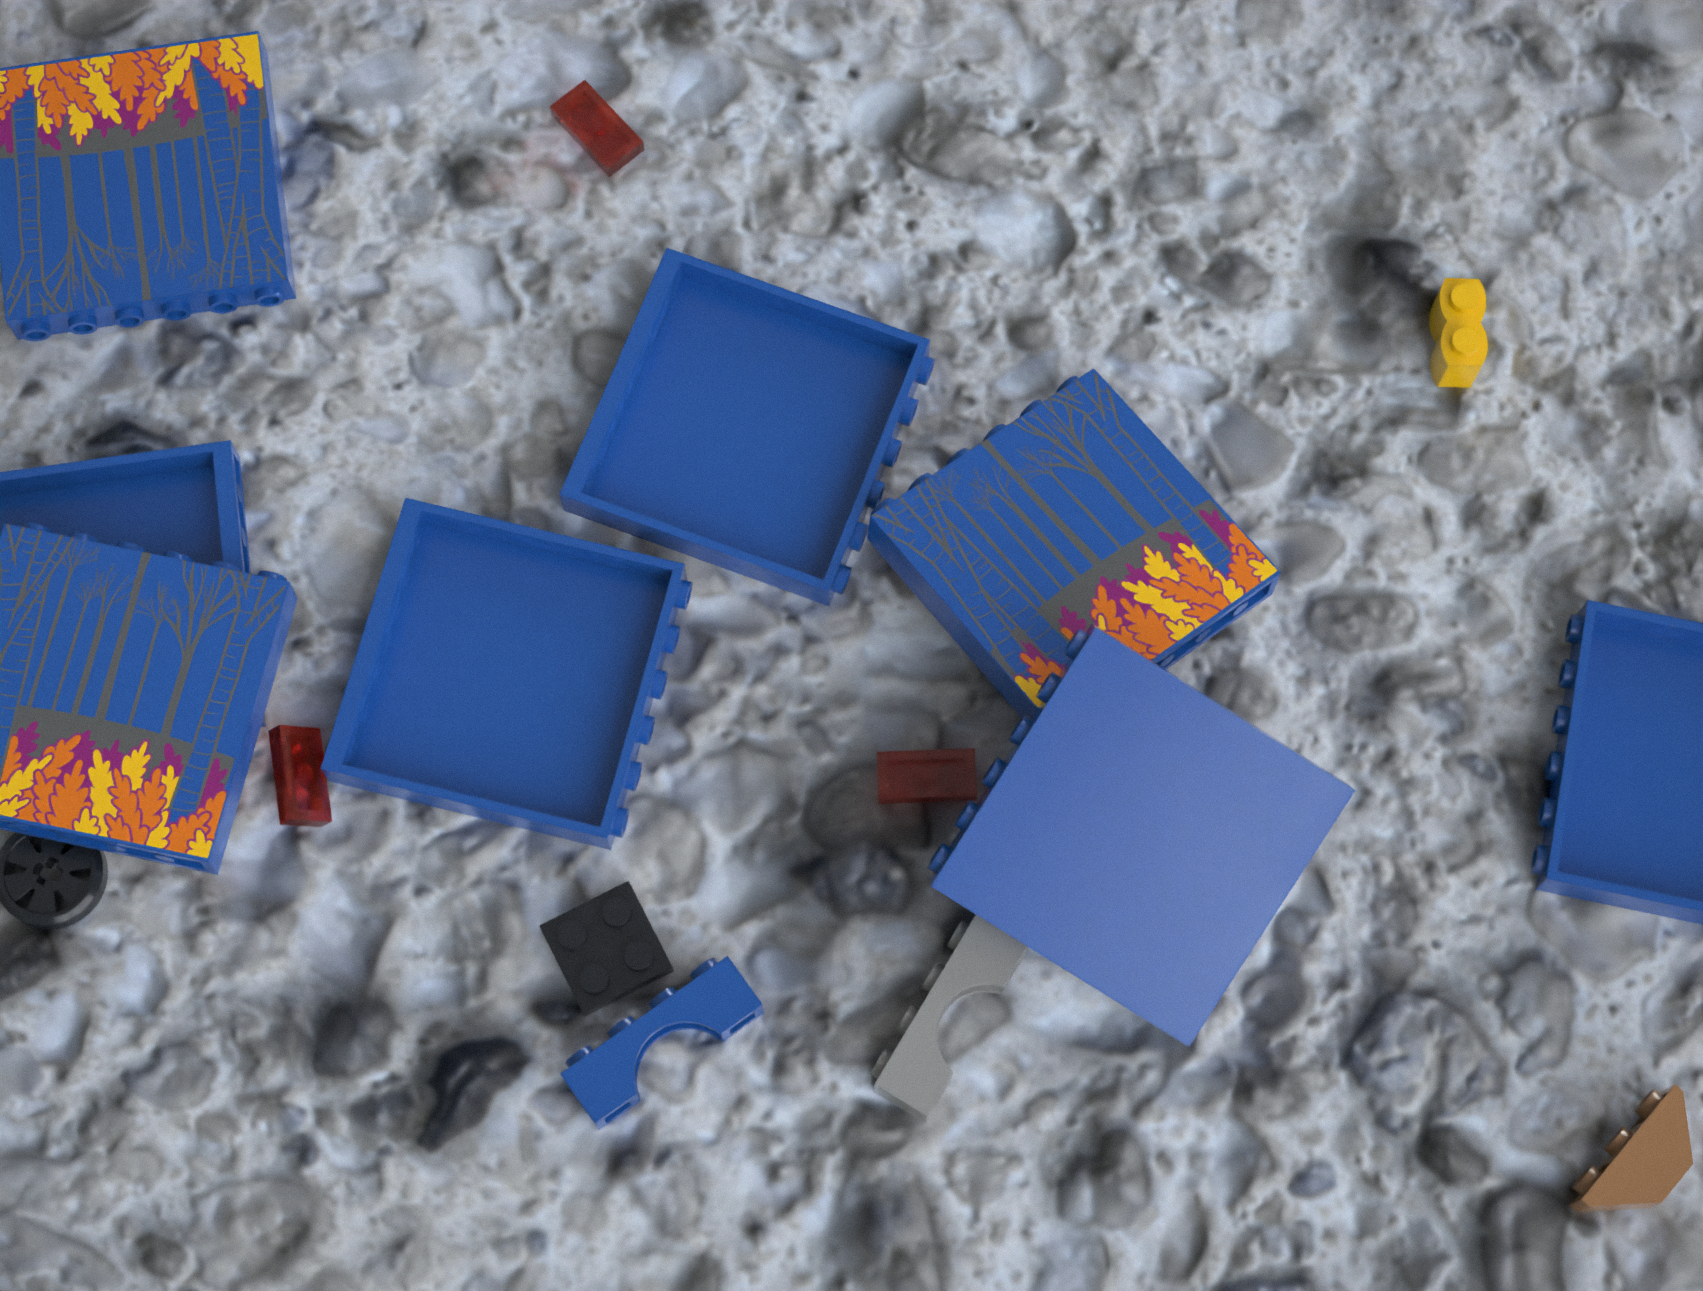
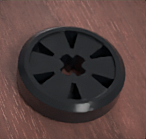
[0,832,108,930]

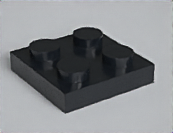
[539,881,674,1017]

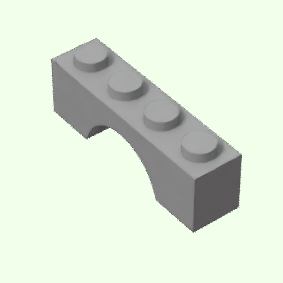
[871,915,1028,1123]

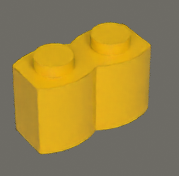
[1429,278,1488,388]

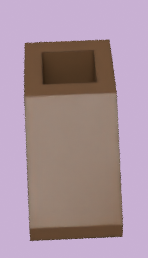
[1569,1084,1693,1212]

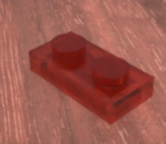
[550,80,645,177]
[268,725,332,827]
[876,748,977,804]

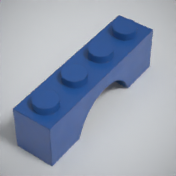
[560,956,764,1130]

